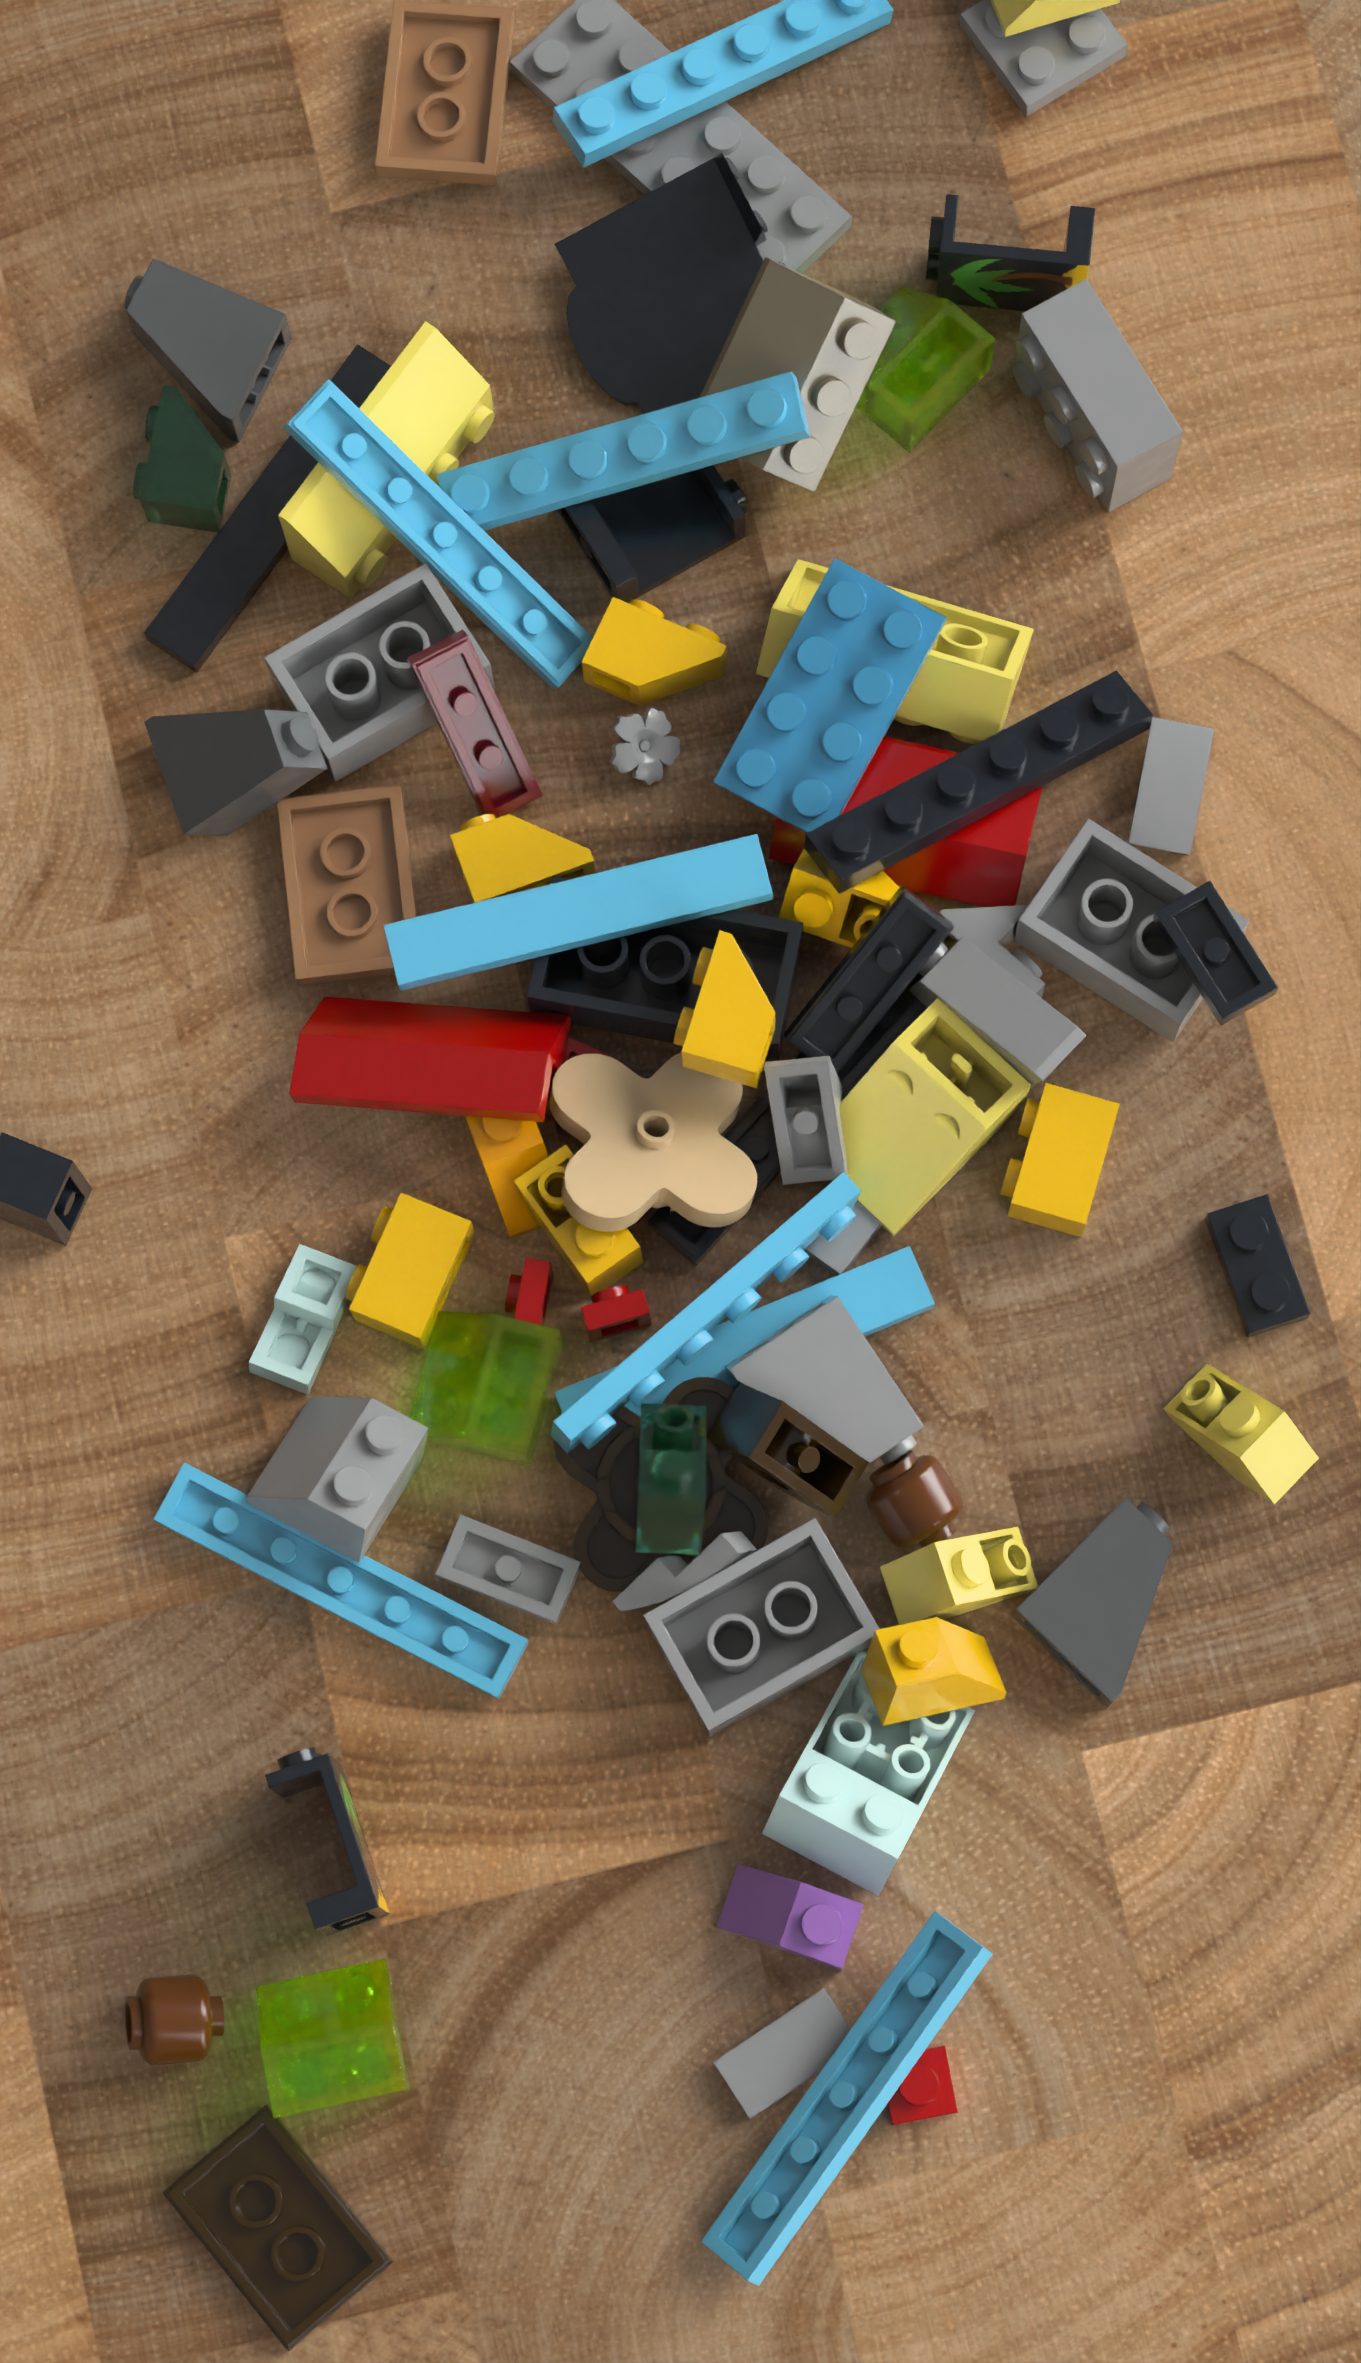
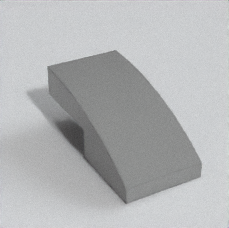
[1128,717,1214,855]
[612,1531,758,1611]

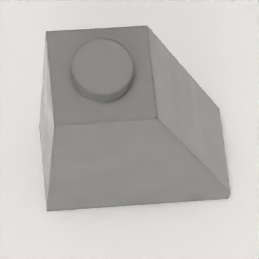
[909,936,1087,1088]
[725,1295,924,1465]

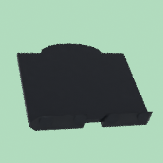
[555,153,786,414]

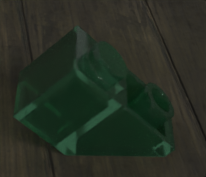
[133,385,231,533]
[635,1403,707,1555]

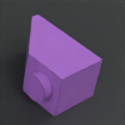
[716,1864,864,1971]

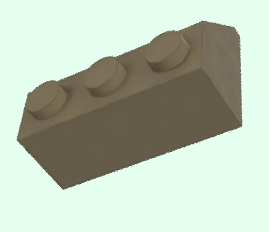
[699,257,896,492]

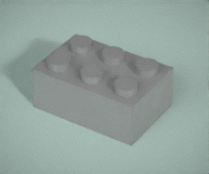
[1012,279,1183,513]
[264,563,495,783]
[1014,818,1250,1043]
[643,1518,879,1738]

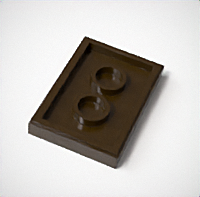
[162,2105,394,2351]

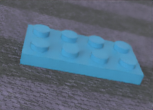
[713,558,947,833]

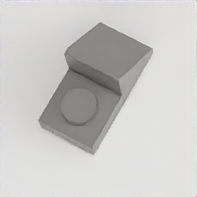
[939,905,1045,998]
[764,1056,848,1185]

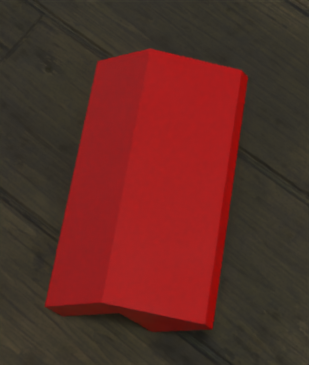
[768,736,1043,907]
[289,997,571,1122]

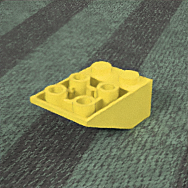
[839,998,1031,1236]

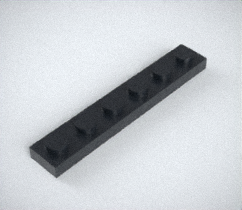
[804,670,1153,894]

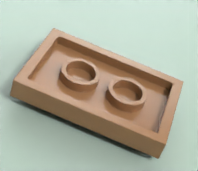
[375,0,514,186]
[277,784,417,986]

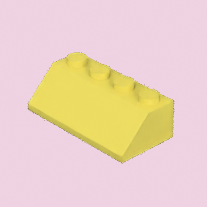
[278,321,495,599]
[756,559,1034,744]

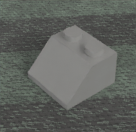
[246,1397,429,1563]

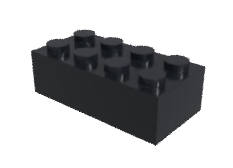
[527,876,803,1062]

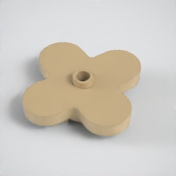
[549,1052,757,1232]

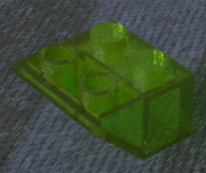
[855,286,995,453]
[409,1311,563,1467]
[256,1958,412,2119]

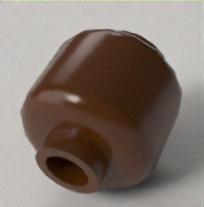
[866,1450,963,1548]
[125,1974,224,2065]

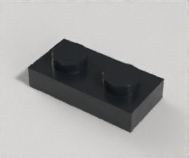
[1153,881,1278,1026]
[1205,1194,1311,1338]

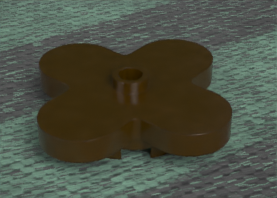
[554,1377,768,1591]

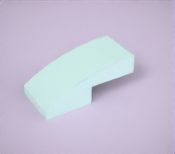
[249,1244,357,1395]

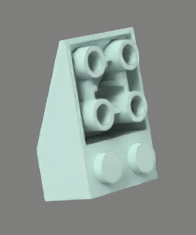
[762,1651,975,1896]

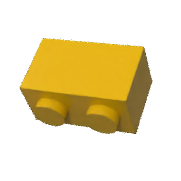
[1000,1083,1120,1237]
[345,1193,476,1350]

